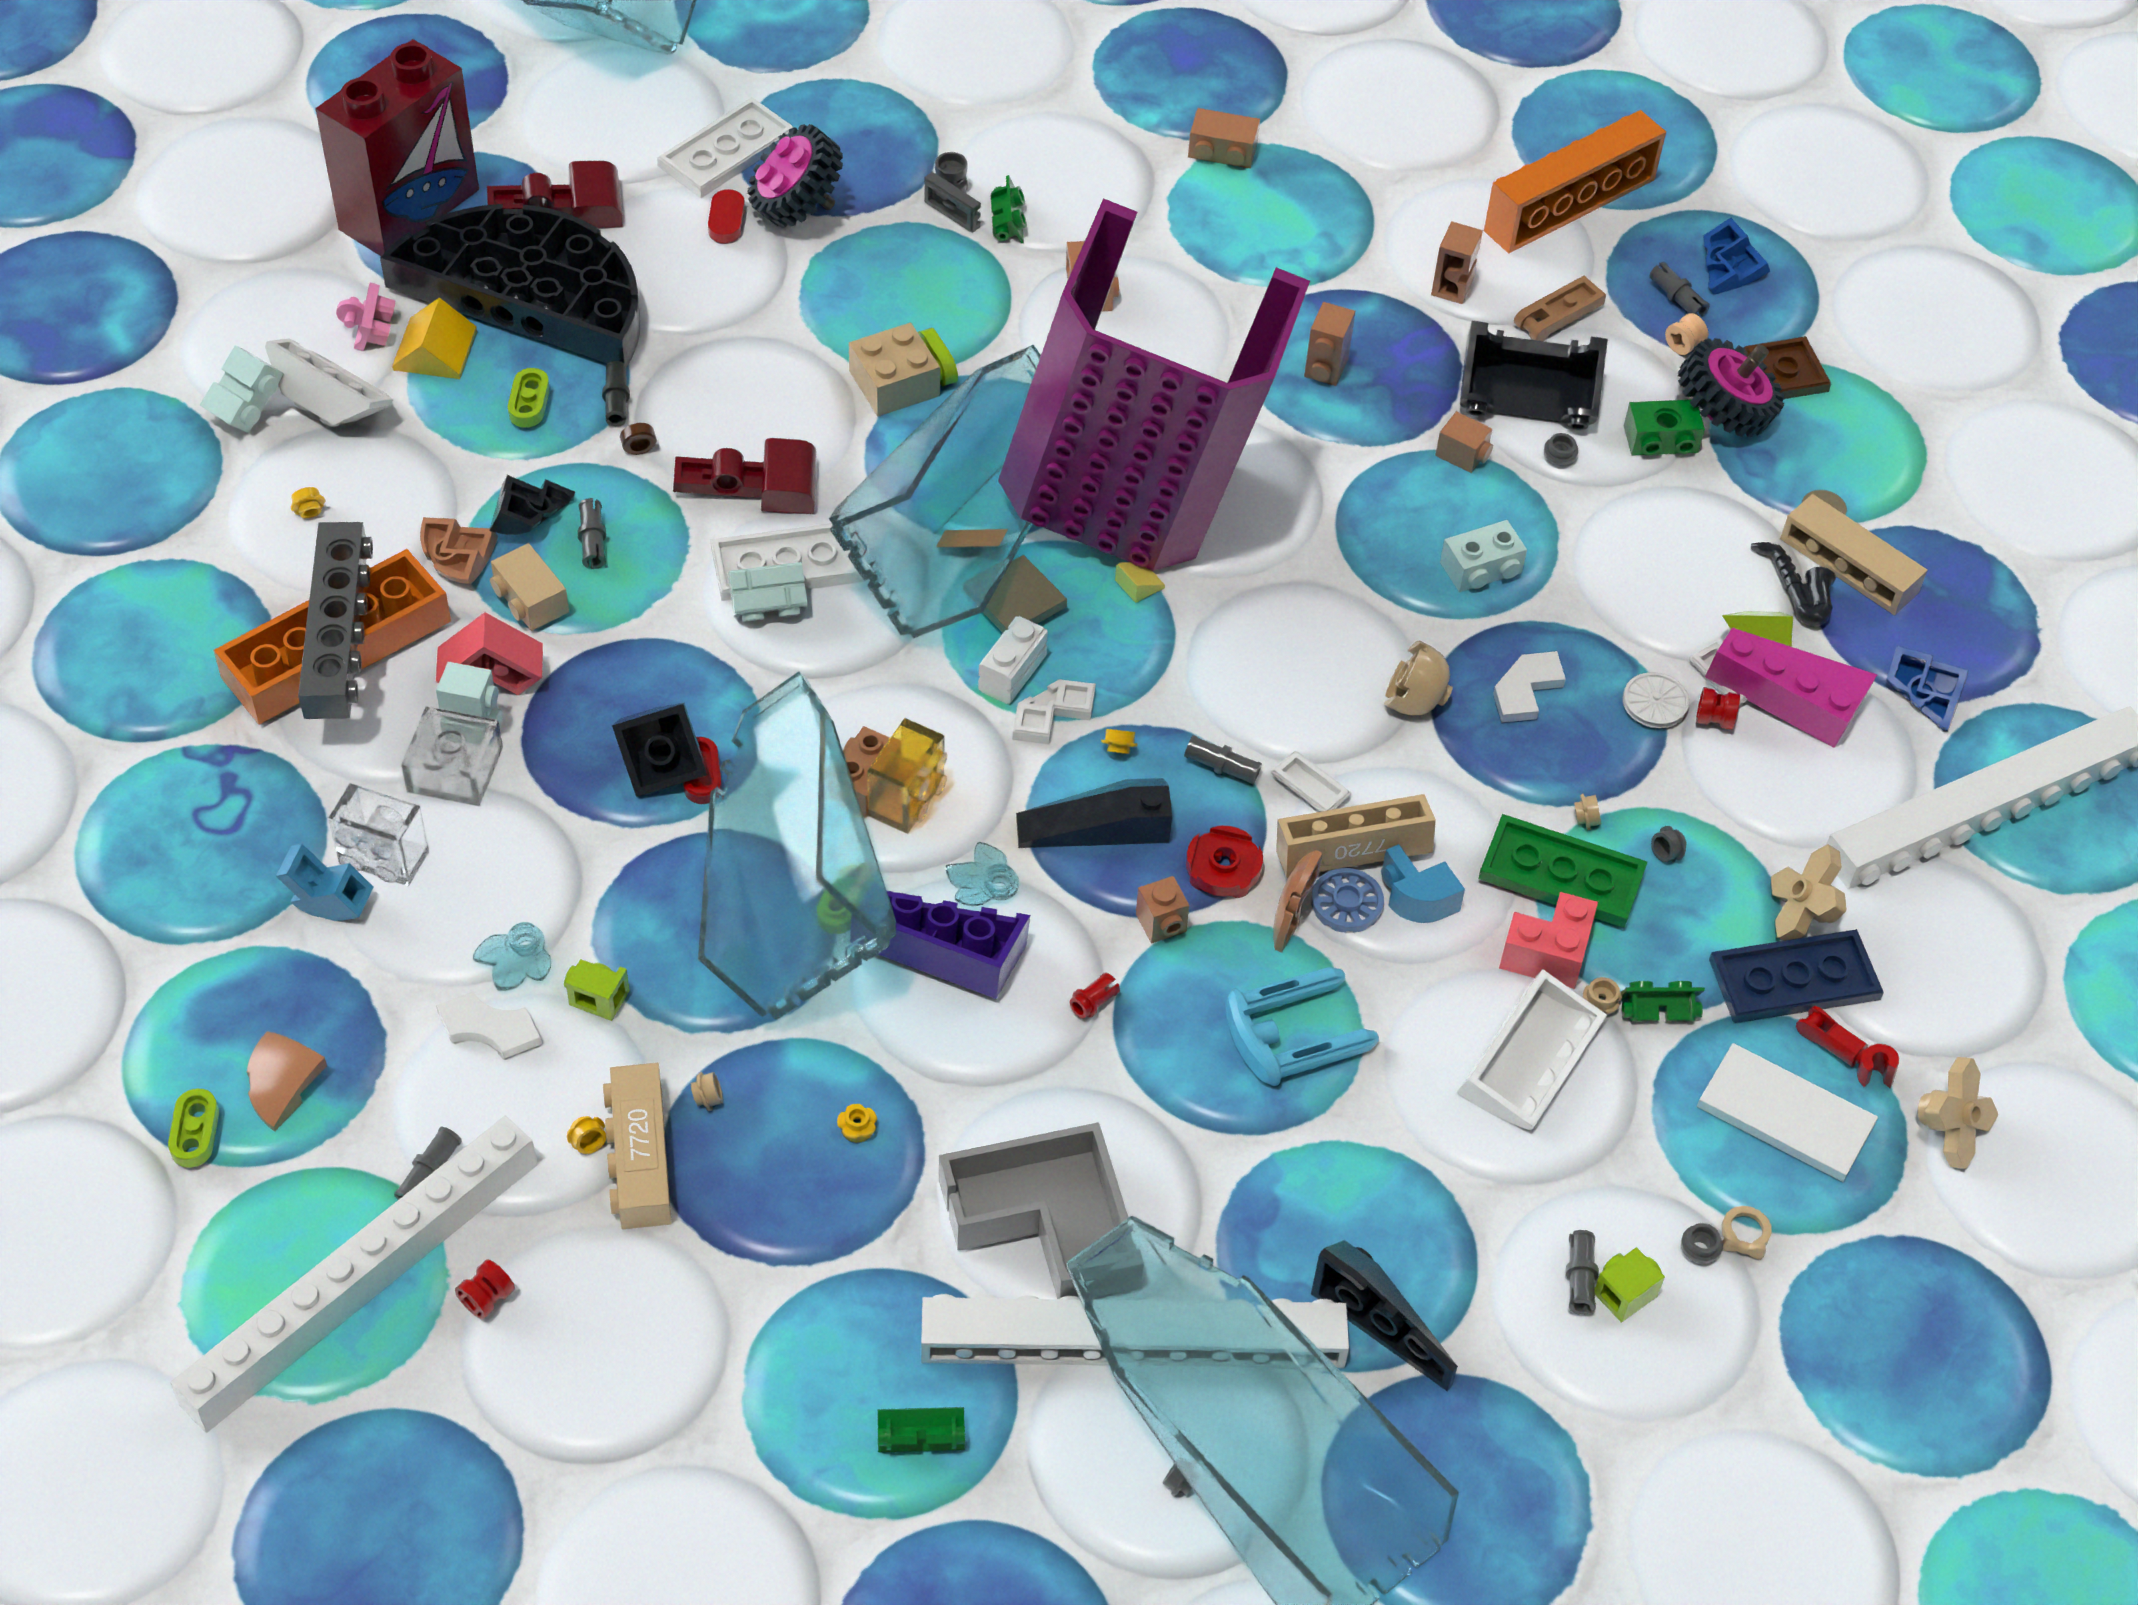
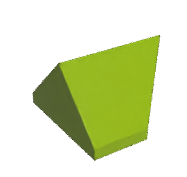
[1722,611,1793,647]

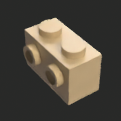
[490,543,569,631]

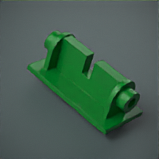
[990,175,1027,243]
[1621,981,1705,1022]
[877,1407,965,1452]

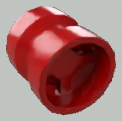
[1696,687,1740,730]
[455,1259,515,1319]

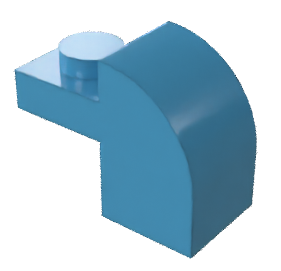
[276,843,374,921]
[1381,844,1465,923]

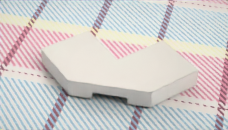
[1493,651,1566,723]
[1012,679,1096,744]

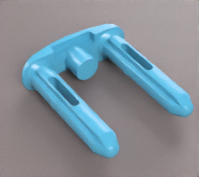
[1226,967,1379,1086]

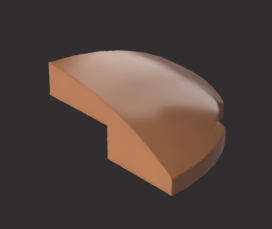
[420,517,498,584]
[1273,850,1323,953]
[247,1031,327,1131]

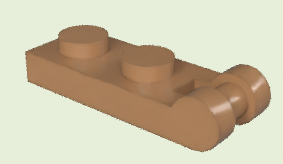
[1514,276,1606,341]

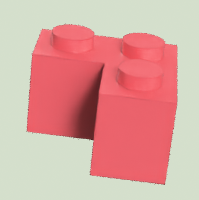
[436,612,543,695]
[1499,892,1598,989]

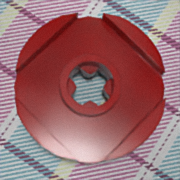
[1186,825,1263,898]

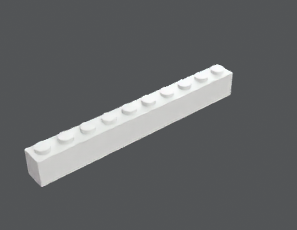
[1826,706,2138,889]
[170,1115,537,1433]
[921,1294,1349,1368]

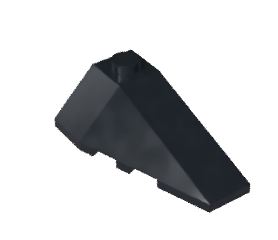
[1016,778,1172,848]
[1311,1240,1458,1391]

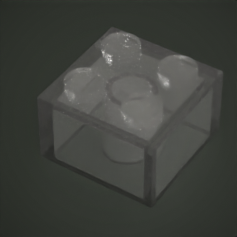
[401,706,503,806]
[328,783,430,886]

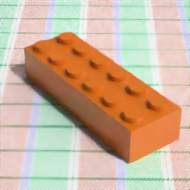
[1484,110,1666,254]
[213,549,451,725]

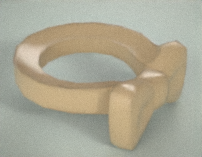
[1721,1206,1772,1260]

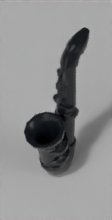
[1751,542,1836,627]

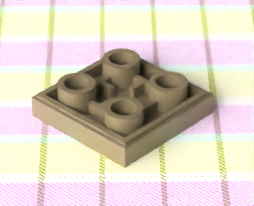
[966,555,1067,633]

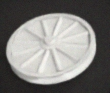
[1623,672,1690,728]

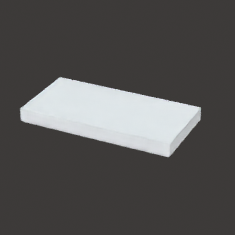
[657,97,793,198]
[710,521,864,601]
[1697,1043,1878,1182]

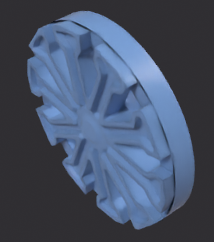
[1311,868,1384,933]

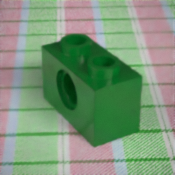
[1623,399,1705,456]

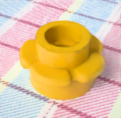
[290,487,326,518]
[1101,729,1138,754]
[837,1104,877,1143]
[566,1116,606,1154]

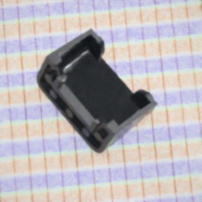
[1460,321,1608,429]

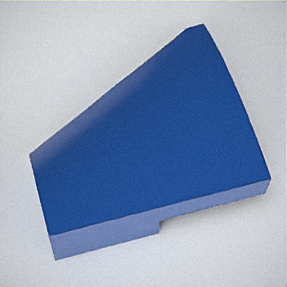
[1703,218,1770,295]
[1886,646,1969,731]

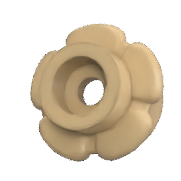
[1574,793,1601,830]
[1583,977,1622,1014]
[691,1072,723,1111]

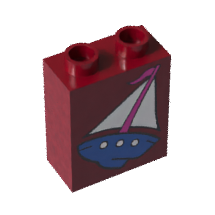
[315,39,479,256]

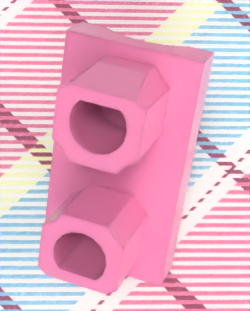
[336,282,396,351]

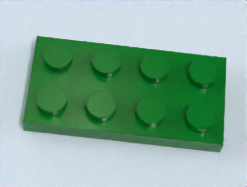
[1478,814,1647,928]

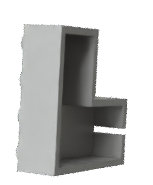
[939,1122,1143,1300]

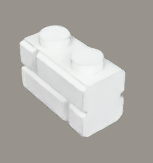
[978,616,1048,704]

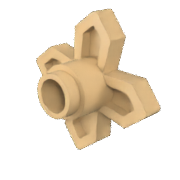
[1771,844,1847,941]
[1918,1057,1998,1169]

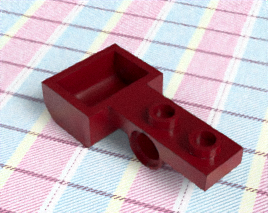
[487,160,623,228]
[673,438,817,514]

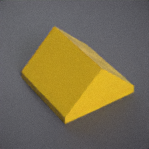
[392,297,477,379]

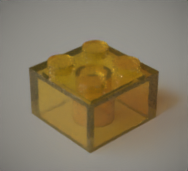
[867,718,948,834]

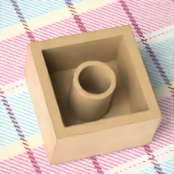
[849,322,940,417]

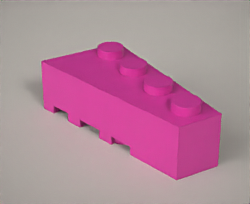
[1705,628,1877,748]

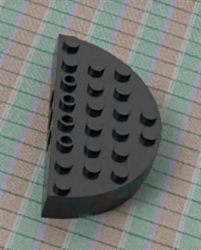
[380,204,640,367]

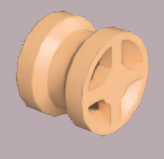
[1665,313,1709,355]

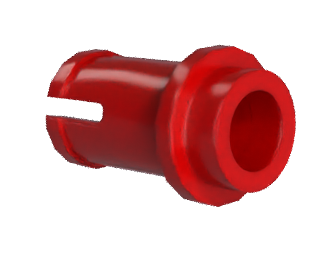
[1069,973,1120,1018]

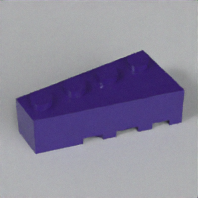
[853,888,1031,999]

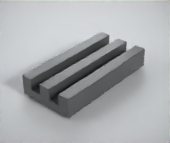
[924,172,981,233]

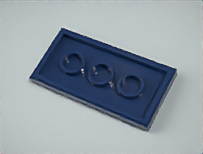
[1709,929,1884,1024]

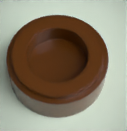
[620,423,657,455]

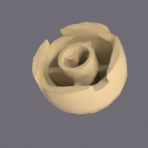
[1384,641,1453,715]

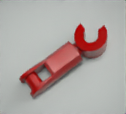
[1796,1006,1899,1088]

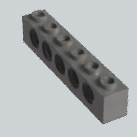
[298,522,373,719]

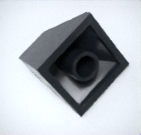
[612,703,708,797]

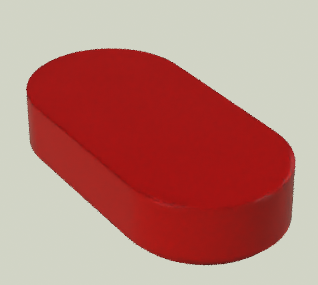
[708,189,745,243]
[683,737,722,804]

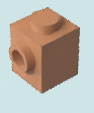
[1435,411,1493,473]
[1136,876,1190,943]

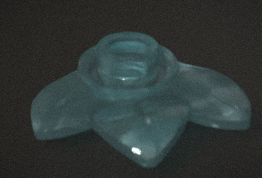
[945,842,1019,906]
[473,922,551,991]

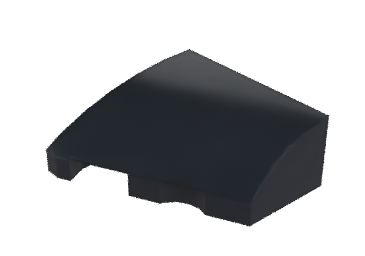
[489,475,575,535]

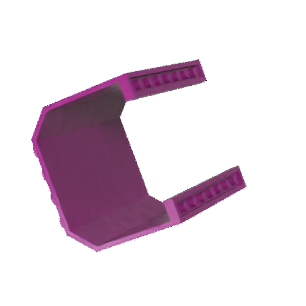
[998,198,1310,571]

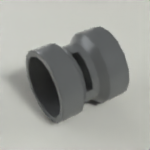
[935,152,968,192]

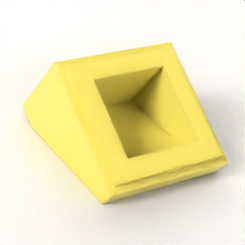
[1115,562,1165,603]

